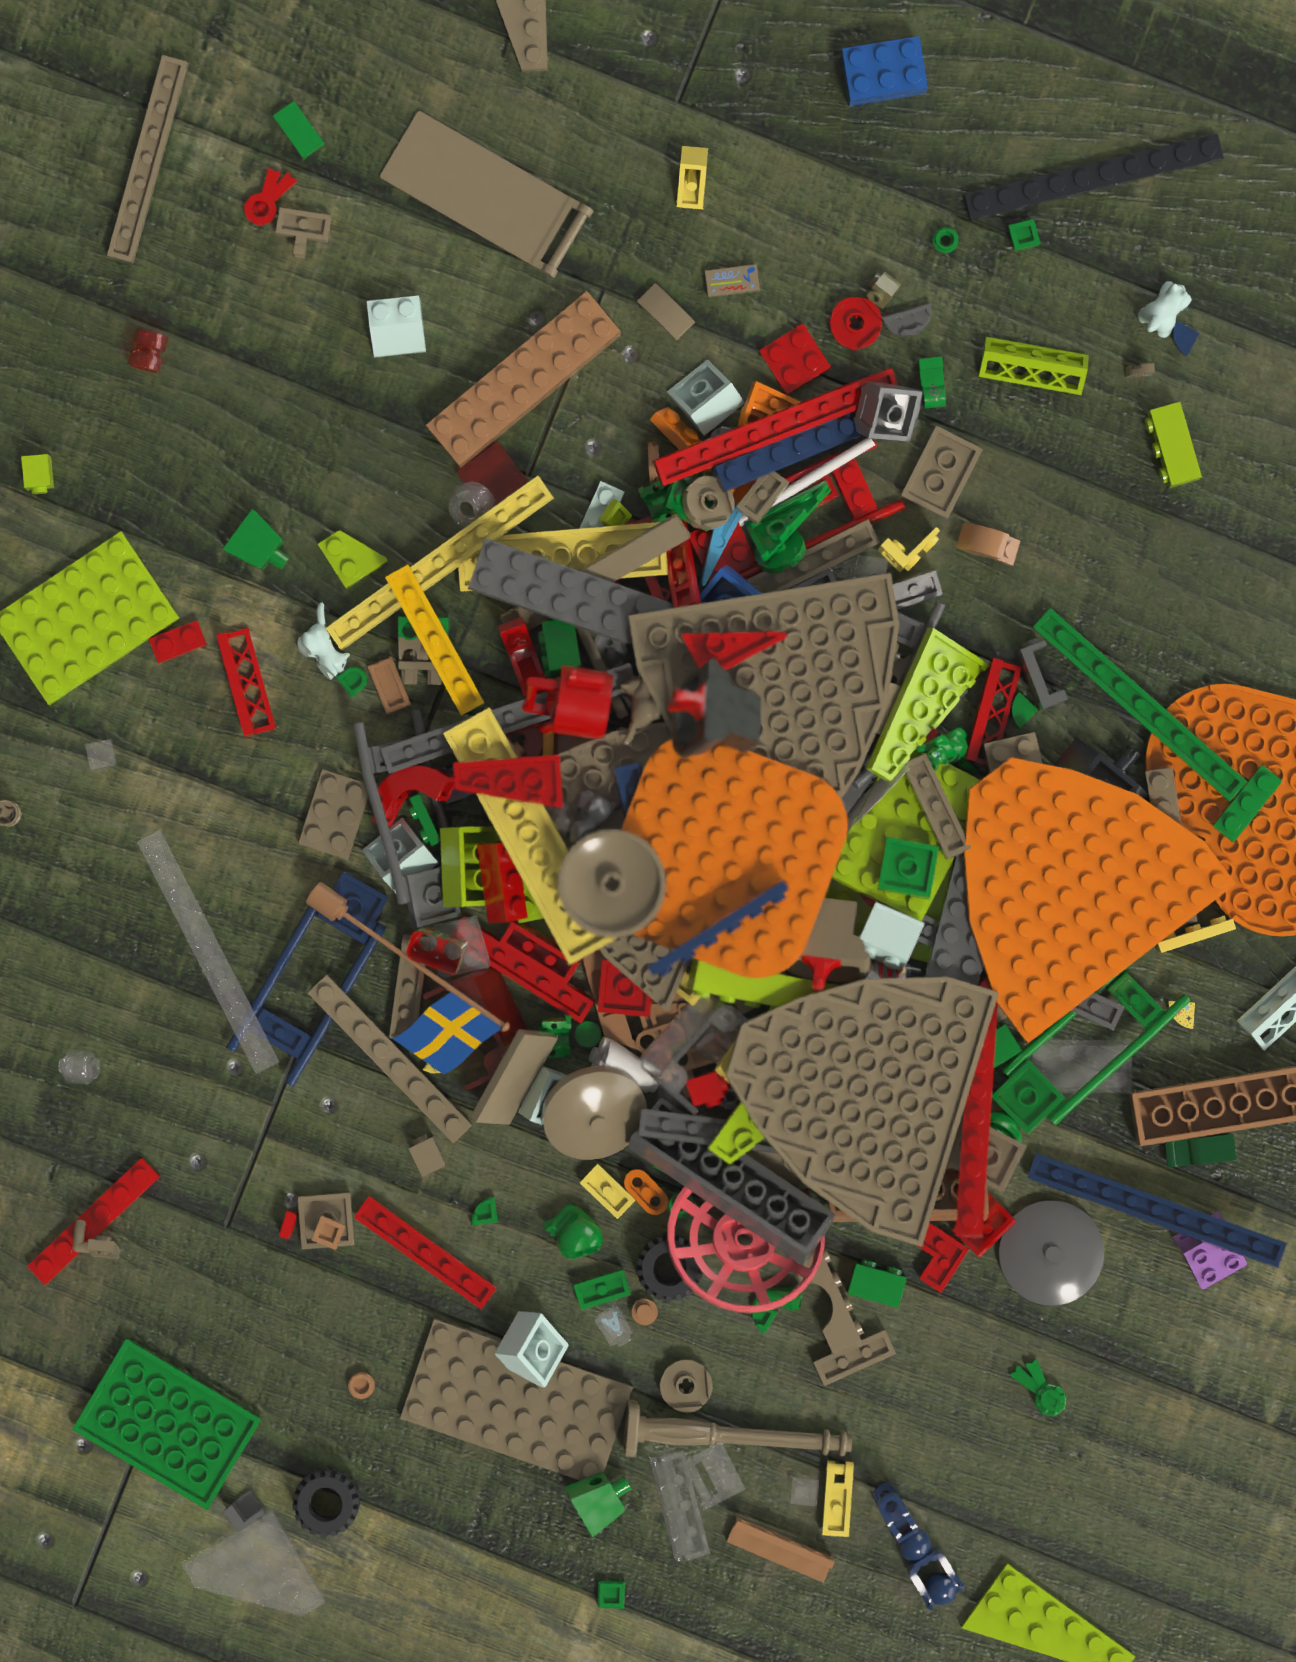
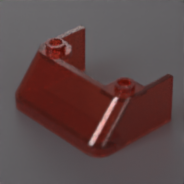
[423,966,528,1090]

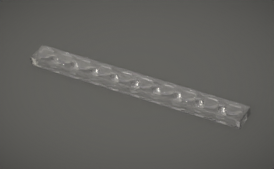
[137,830,280,1075]

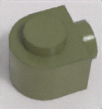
[866,272,902,309]

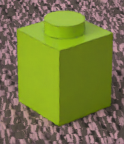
[21,454,54,494]

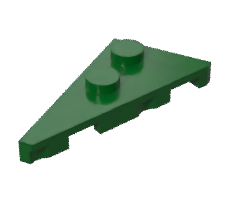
[745,480,831,562]

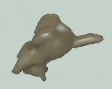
[620,675,662,745]

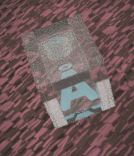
[594,1304,633,1347]

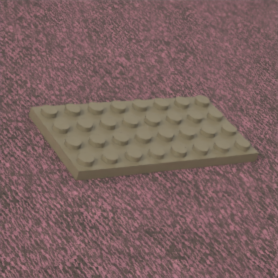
[400,1318,633,1480]

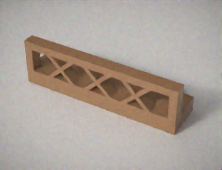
[726,1516,835,1583]

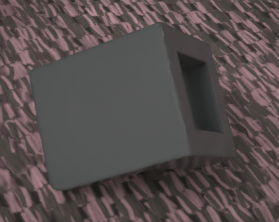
[223,1490,266,1533]

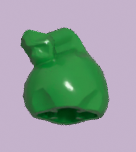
[543,1204,603,1260]

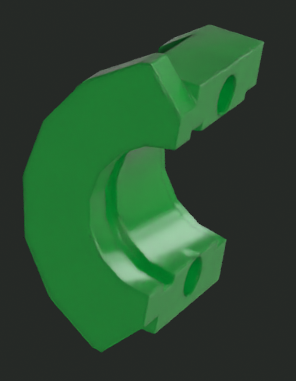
[638,481,669,523]
[538,1015,571,1058]

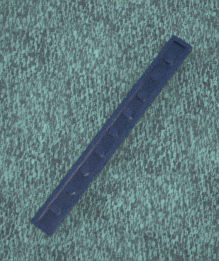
[1027,1153,1287,1269]

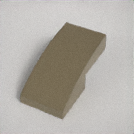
[637,283,695,341]

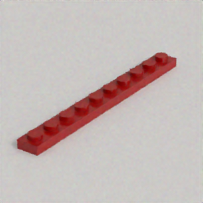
[652,368,898,486]
[955,977,998,1238]

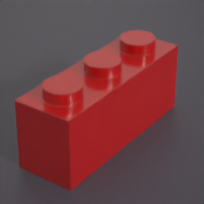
[477,840,528,923]
[499,920,583,985]

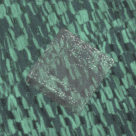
[85,739,117,770]

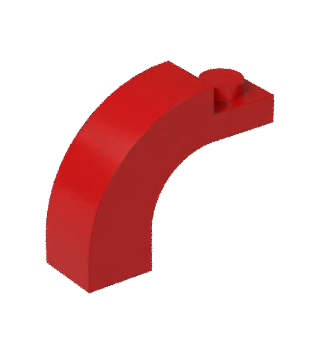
[498,617,548,698]
[372,766,455,827]

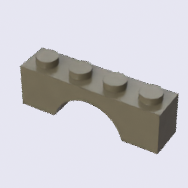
[795,1247,864,1354]

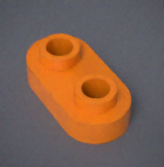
[624,1169,668,1215]

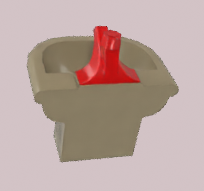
[784,898,870,991]

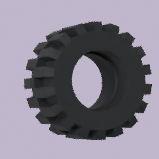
[637,1234,702,1302]
[292,1467,361,1538]

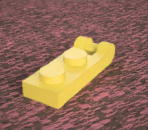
[822,1460,854,1537]

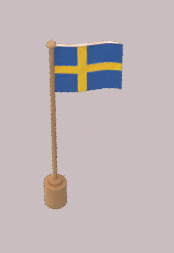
[306,882,510,1074]

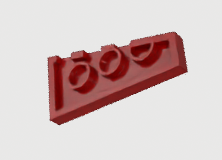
[453,755,563,809]

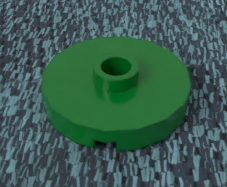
[754,530,806,574]

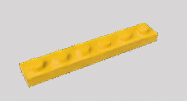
[385,565,484,716]

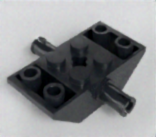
[1053,738,1151,804]

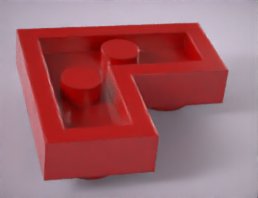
[916,1222,969,1293]

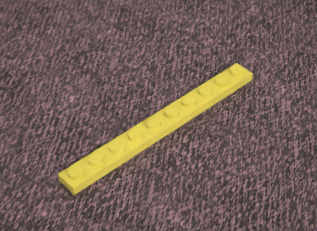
[326,476,554,650]

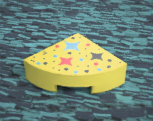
[1168,1001,1195,1029]

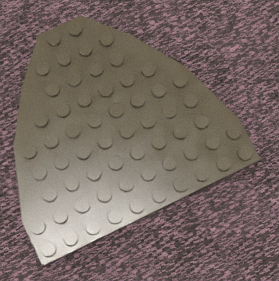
[629,573,899,799]
[725,977,999,1247]

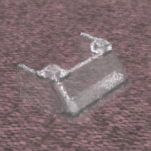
[640,993,749,1115]

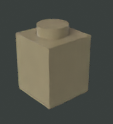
[408,1134,447,1177]

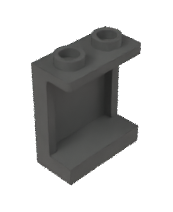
[1016,638,1068,711]

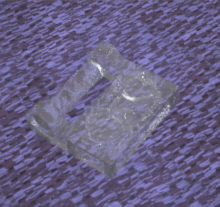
[680,1443,745,1510]

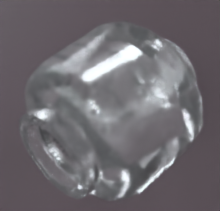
[59,1049,100,1085]

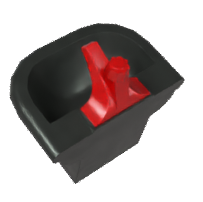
[668,659,762,758]

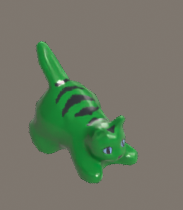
[916,728,977,774]

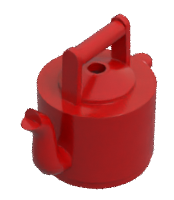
[521,665,613,739]

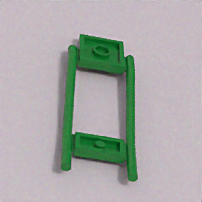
[992,962,1191,1135]

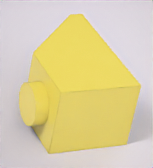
[677,146,708,209]

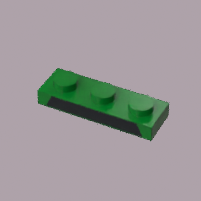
[1212,765,1283,843]

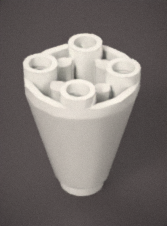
[589,1037,661,1093]

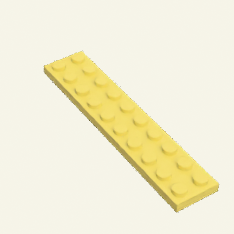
[443,708,617,965]

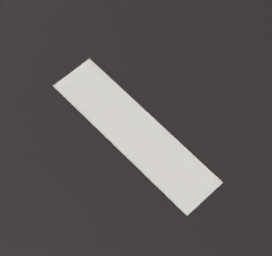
[847,763,910,833]

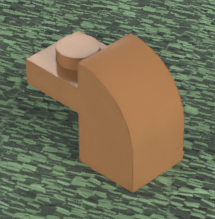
[956,523,1020,566]

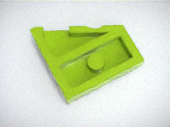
[318,530,389,589]

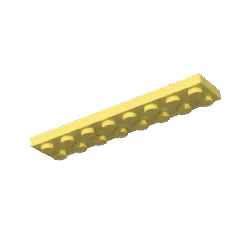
[458,522,668,592]

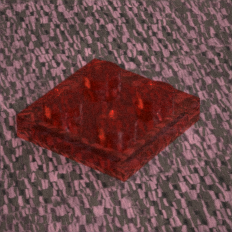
[457,442,528,512]

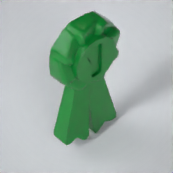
[1010,1360,1067,1417]

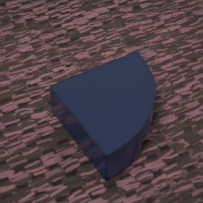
[1173,321,1200,357]

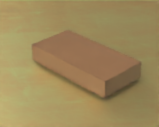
[367,657,411,715]

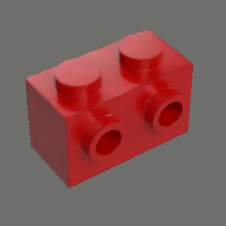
[686,1071,731,1108]

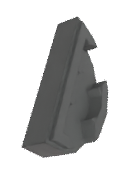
[881,302,932,337]

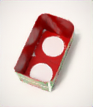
[406,926,468,975]

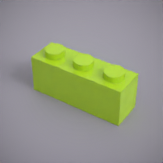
[1145,402,1202,488]

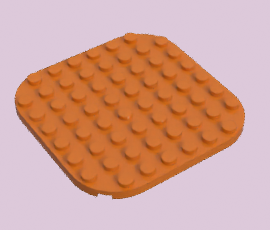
[621,739,848,978]

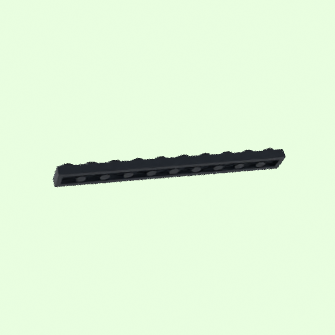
[964,133,1224,221]

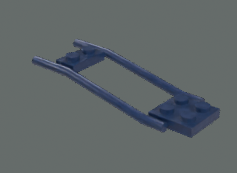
[226,872,389,1087]

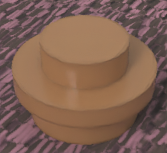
[631,1298,658,1325]

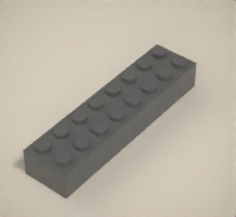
[628,1097,836,1266]

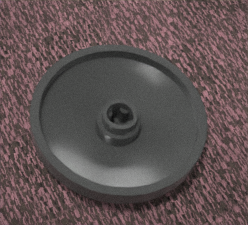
[998,1200,1104,1306]

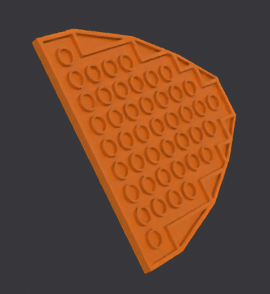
[963,758,1236,1043]

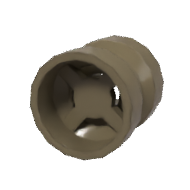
[0,800,22,827]

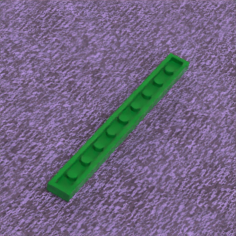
[1033,608,1247,802]

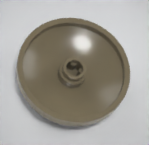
[558,830,666,938]
[542,1066,647,1160]

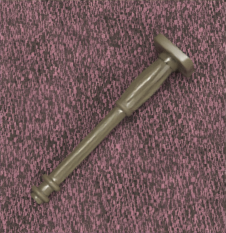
[623,1399,852,1457]

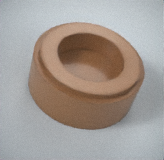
[348,1372,375,1399]

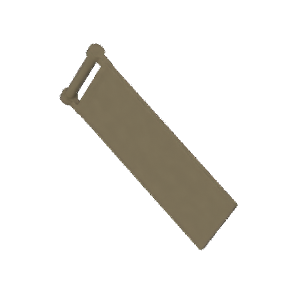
[380,111,593,278]

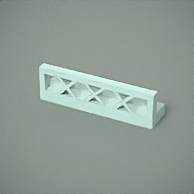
[1237,966,1296,1051]

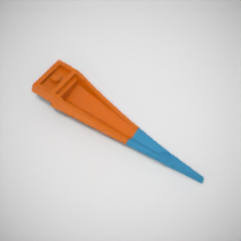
[700,381,800,587]

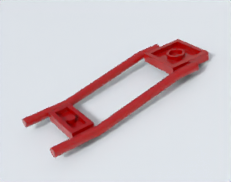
[690,438,905,583]

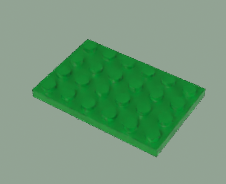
[72,1338,262,1510]

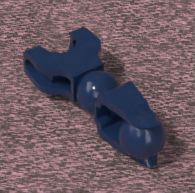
[873,1483,965,1610]

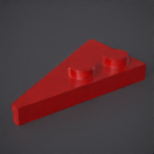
[681,631,788,670]

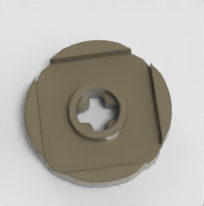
[682,476,735,530]
[660,1359,713,1413]

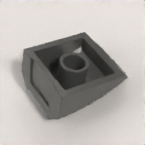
[854,381,923,442]

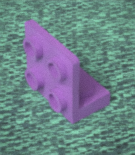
[1172,1211,1247,1289]

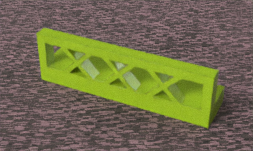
[979,337,1089,395]

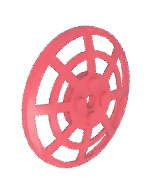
[667,1187,825,1313]

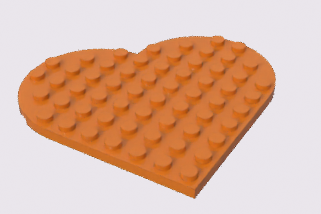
[1145,684,1296,936]

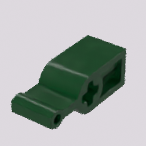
[1164,1133,1237,1167]

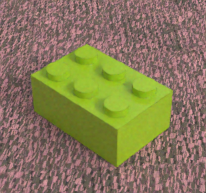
[440,826,501,907]

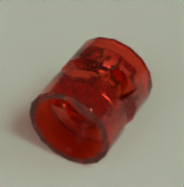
[127,328,169,373]

